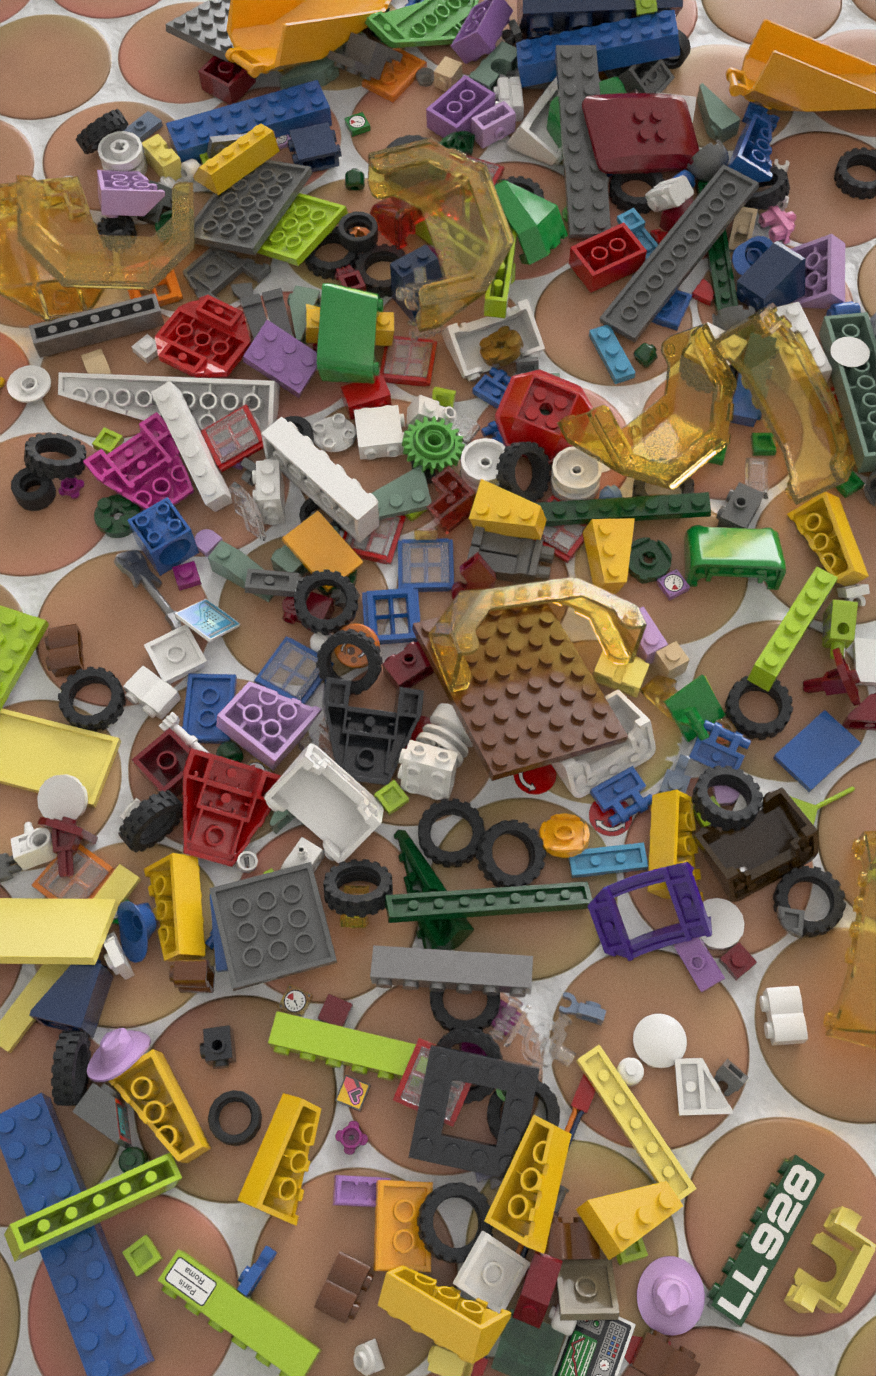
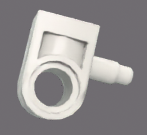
[11,822,57,870]
[281,837,325,872]

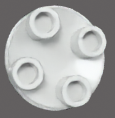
[312,413,356,452]
[633,1014,687,1068]

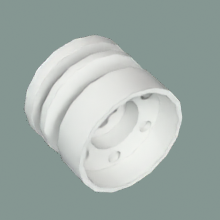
[416,703,473,768]

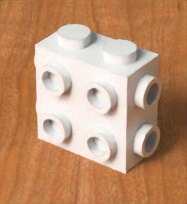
[354,405,405,460]
[252,459,285,525]
[398,740,458,801]

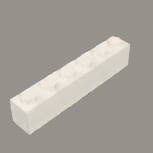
[151,381,234,512]

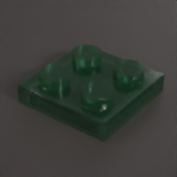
[491,1308,565,1376]

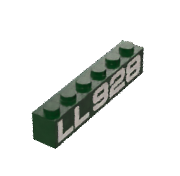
[706,1154,825,1327]

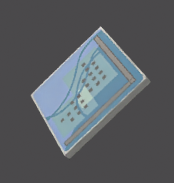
[175,599,240,642]

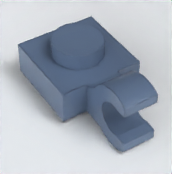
[659,754,691,793]
[558,992,606,1025]

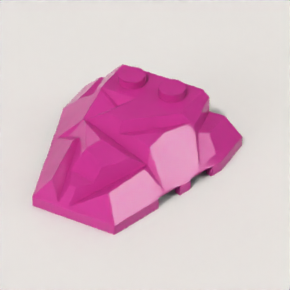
[83,412,194,510]

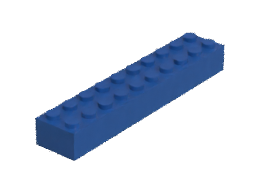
[0,1093,155,1376]

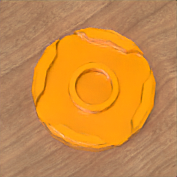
[539,813,590,858]

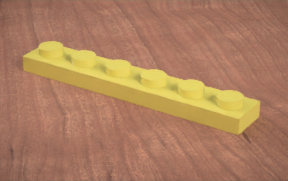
[576,1045,697,1200]

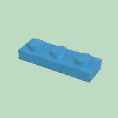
[589,325,636,384]
[568,842,648,878]

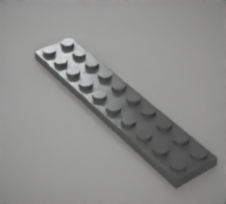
[555,45,611,238]
[600,164,759,343]

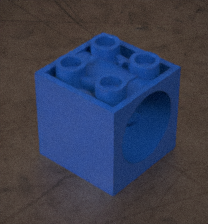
[127,497,199,576]

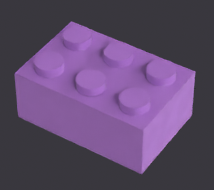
[451,0,513,64]
[426,75,496,138]
[243,320,317,398]

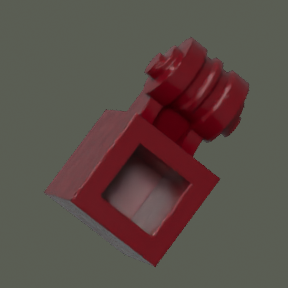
[335,265,366,291]
[451,552,496,606]
[282,592,335,631]

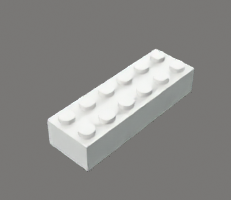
[261,417,379,543]

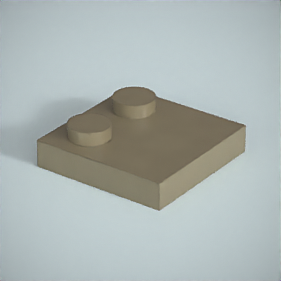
[556,1259,620,1321]

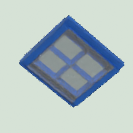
[398,538,454,592]
[362,588,421,645]
[254,636,334,705]

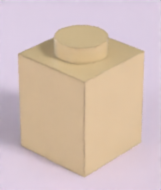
[434,56,462,91]
[653,641,690,683]

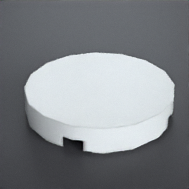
[37,774,88,820]
[701,898,745,950]

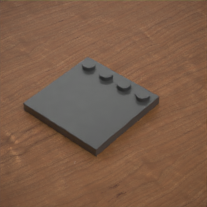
[209,862,337,991]

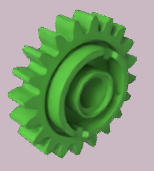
[402,416,465,474]

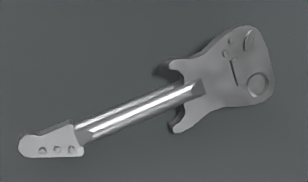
[114,550,182,631]

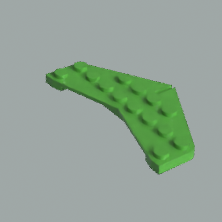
[365,0,479,48]

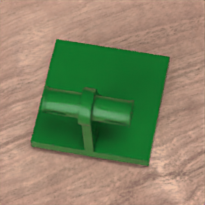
[664,674,726,742]

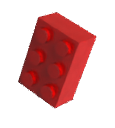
[569,222,647,293]

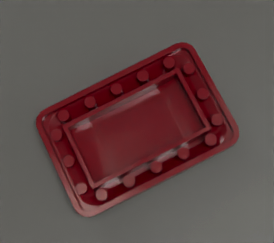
[582,93,700,174]

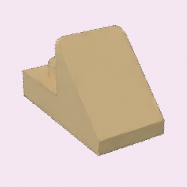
[728,207,758,250]
[81,349,111,374]

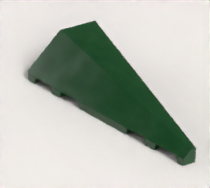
[393,830,474,951]

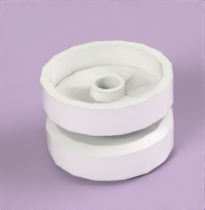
[98,131,148,176]
[461,438,505,496]
[550,446,602,501]

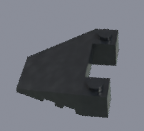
[322,677,424,785]

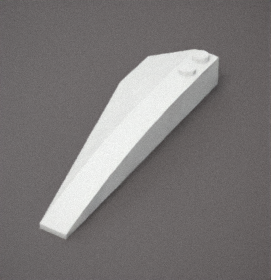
[58,372,280,445]

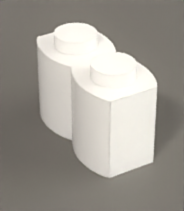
[123,666,181,720]
[760,986,808,1046]

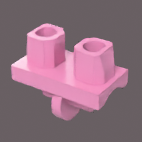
[758,205,796,244]

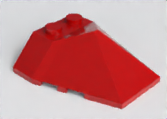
[183,748,281,867]

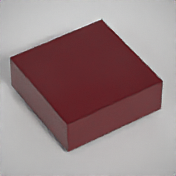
[318,994,353,1027]

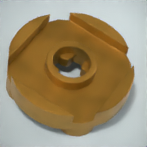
[479,326,524,367]

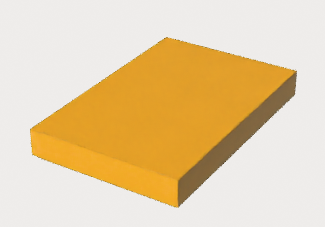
[282,511,363,592]
[373,1180,433,1272]

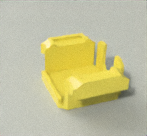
[784,1206,876,1313]

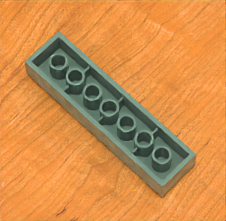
[819,312,876,473]

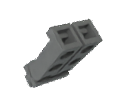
[240,288,293,340]
[467,526,555,587]

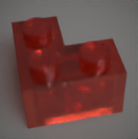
[426,466,476,535]

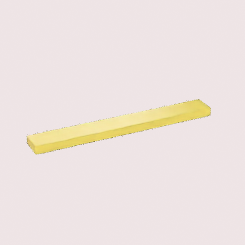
[0,864,141,1053]

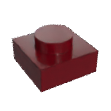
[718,942,757,981]

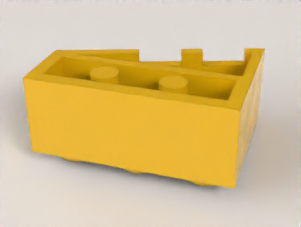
[469,479,547,540]
[583,518,635,595]
[575,1181,683,1260]

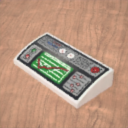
[551,1317,636,1376]

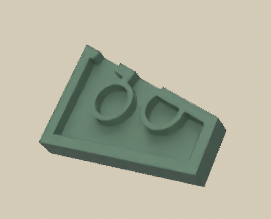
[371,465,432,520]

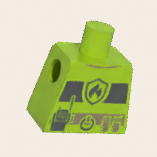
[822,599,858,660]

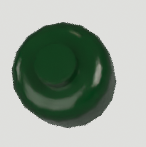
[345,168,365,191]
[633,343,658,368]
[216,741,244,762]
[118,1146,148,1173]

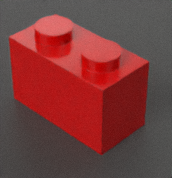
[341,374,392,420]

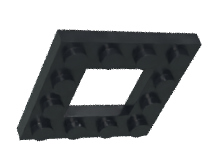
[408,1044,540,1178]

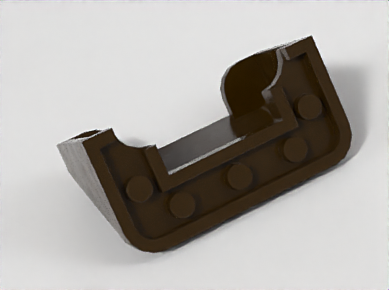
[694,787,818,902]

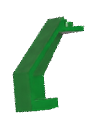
[483,180,568,265]

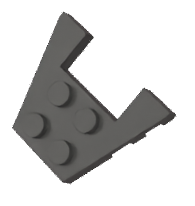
[182,247,271,301]

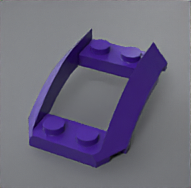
[588,862,712,961]

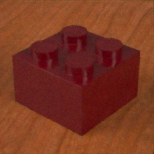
[198,55,256,105]
[132,728,190,797]

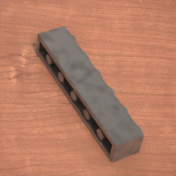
[29,293,164,358]
[370,945,533,998]

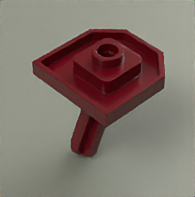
[803,647,861,706]
[37,816,98,878]

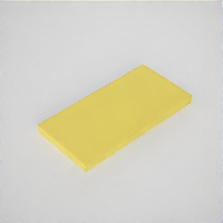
[0,709,121,808]
[0,898,118,965]

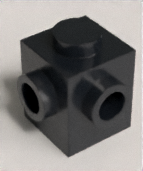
[200,1025,236,1069]

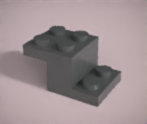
[327,32,403,81]
[603,59,675,93]

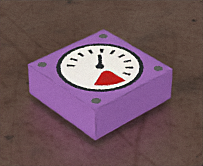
[657,569,690,601]

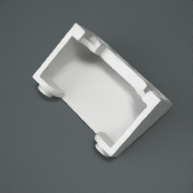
[506,76,563,166]
[442,299,545,382]
[552,689,656,798]
[264,743,384,863]

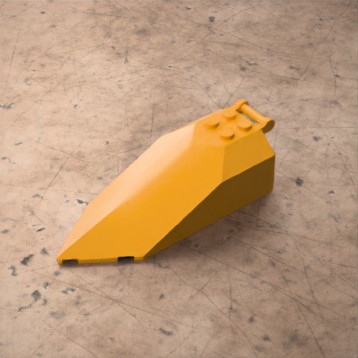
[225,0,392,78]
[725,19,876,112]

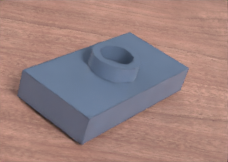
[124,111,163,142]

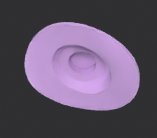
[87,1028,151,1082]
[637,1256,705,1336]

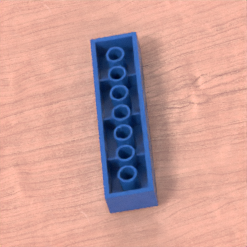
[516,10,680,87]
[166,80,332,164]

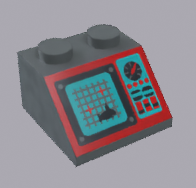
[72,1083,132,1148]

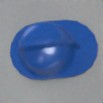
[732,236,773,275]
[117,901,157,963]

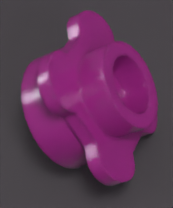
[58,477,85,499]
[335,1121,368,1155]

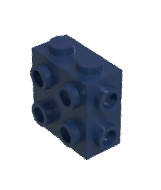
[287,122,342,172]

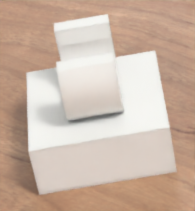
[837,584,870,606]

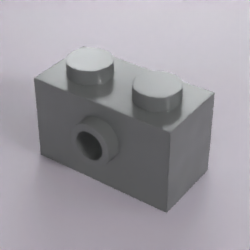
[716,482,764,528]

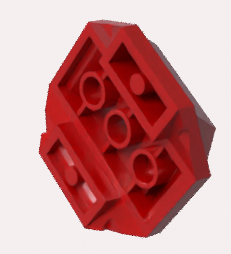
[155,294,251,379]
[494,369,595,465]

